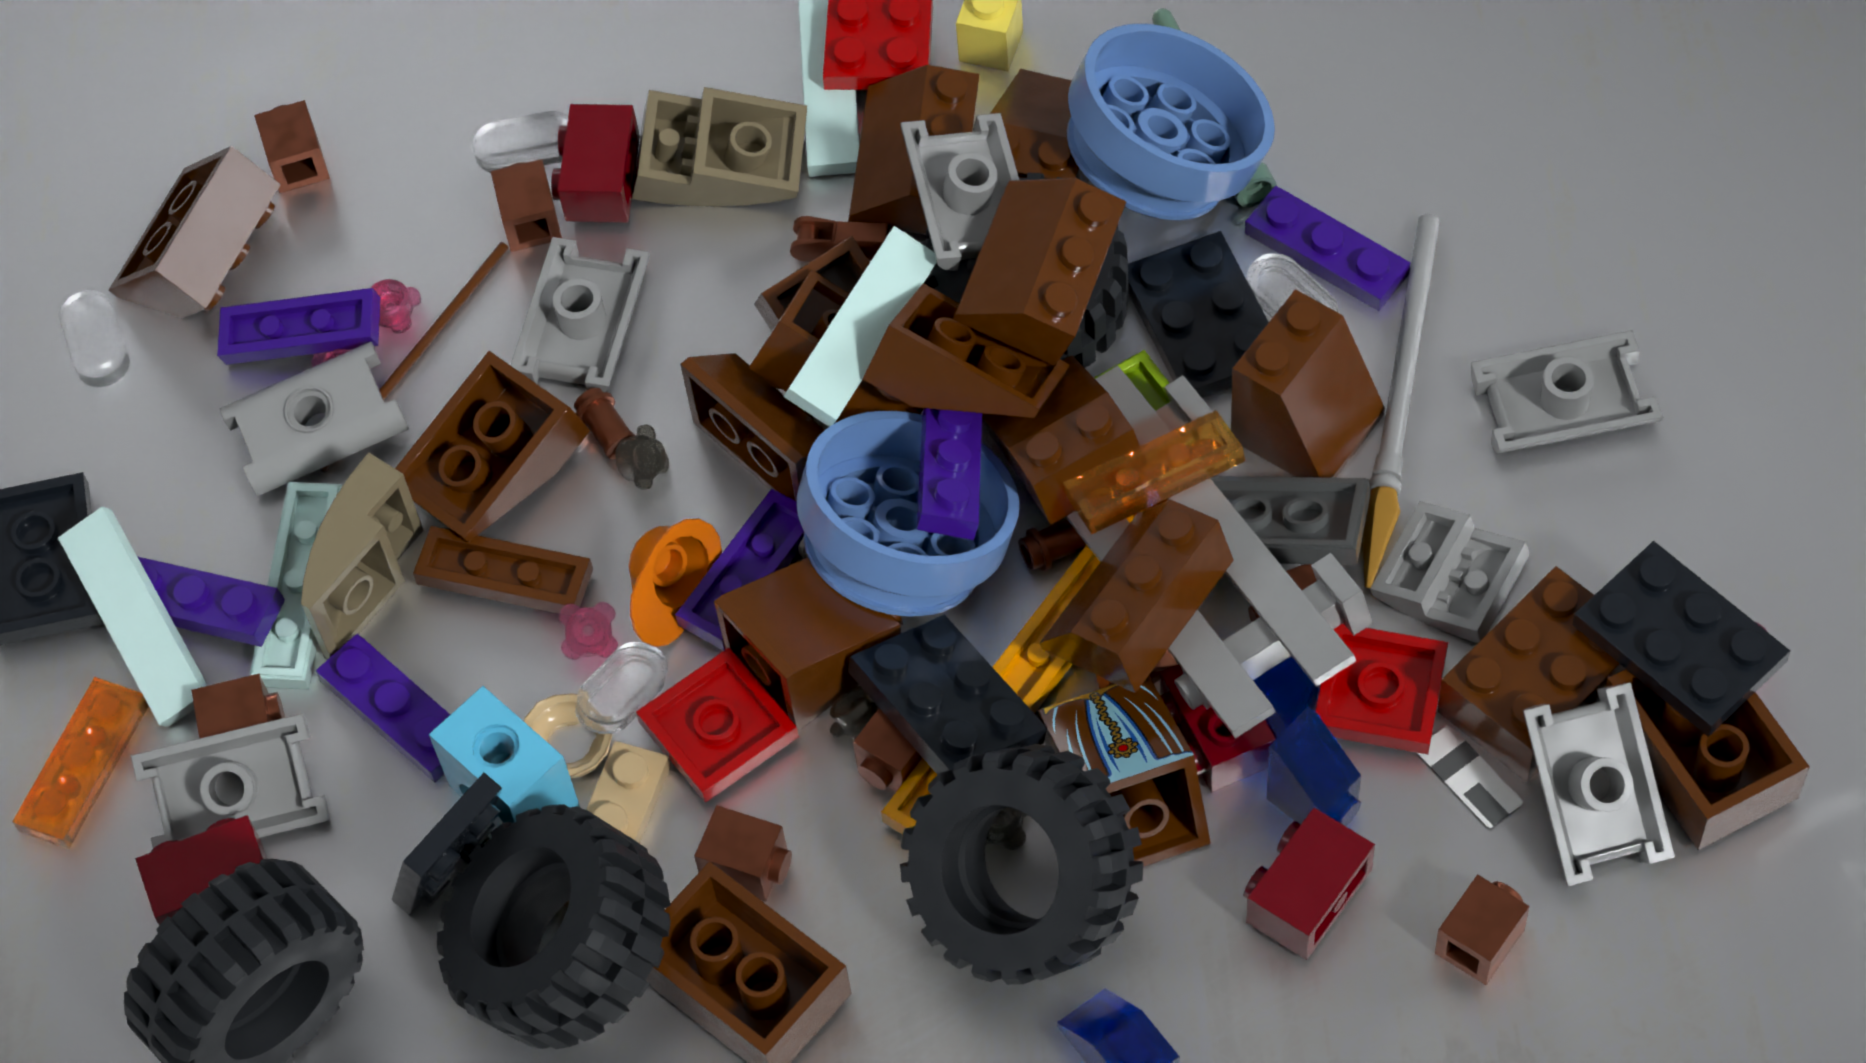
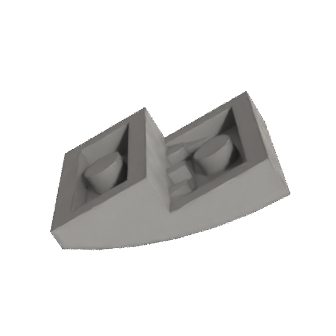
[1370,501,1530,643]

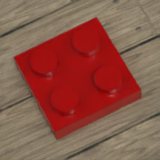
[823,0,933,90]
[1312,624,1448,755]
[636,647,799,803]

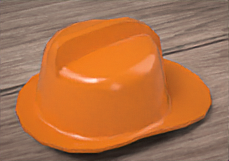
[628,518,722,647]

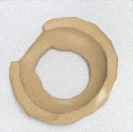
[523,693,612,779]

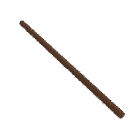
[319,242,509,473]

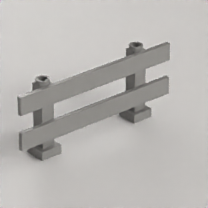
[1061,365,1373,738]

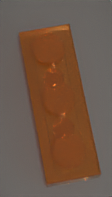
[1063,410,1245,534]
[12,677,149,850]

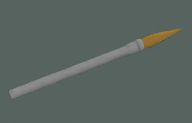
[1362,214,1440,588]

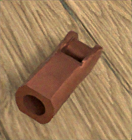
[790,216,889,262]

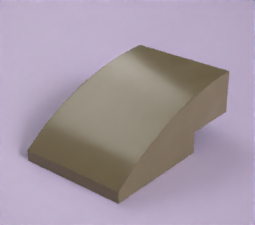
[632,87,807,207]
[301,452,424,660]

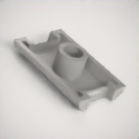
[900,113,1019,271]
[511,237,650,392]
[1471,330,1663,454]
[220,341,409,497]
[1523,683,1675,886]
[131,714,329,848]

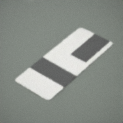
[1417,725,1523,828]

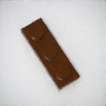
[413,526,593,618]

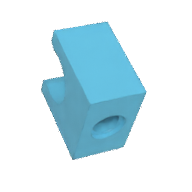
[429,686,580,824]

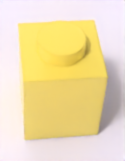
[956,0,1023,72]

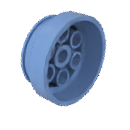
[1067,24,1275,220]
[797,411,1020,617]

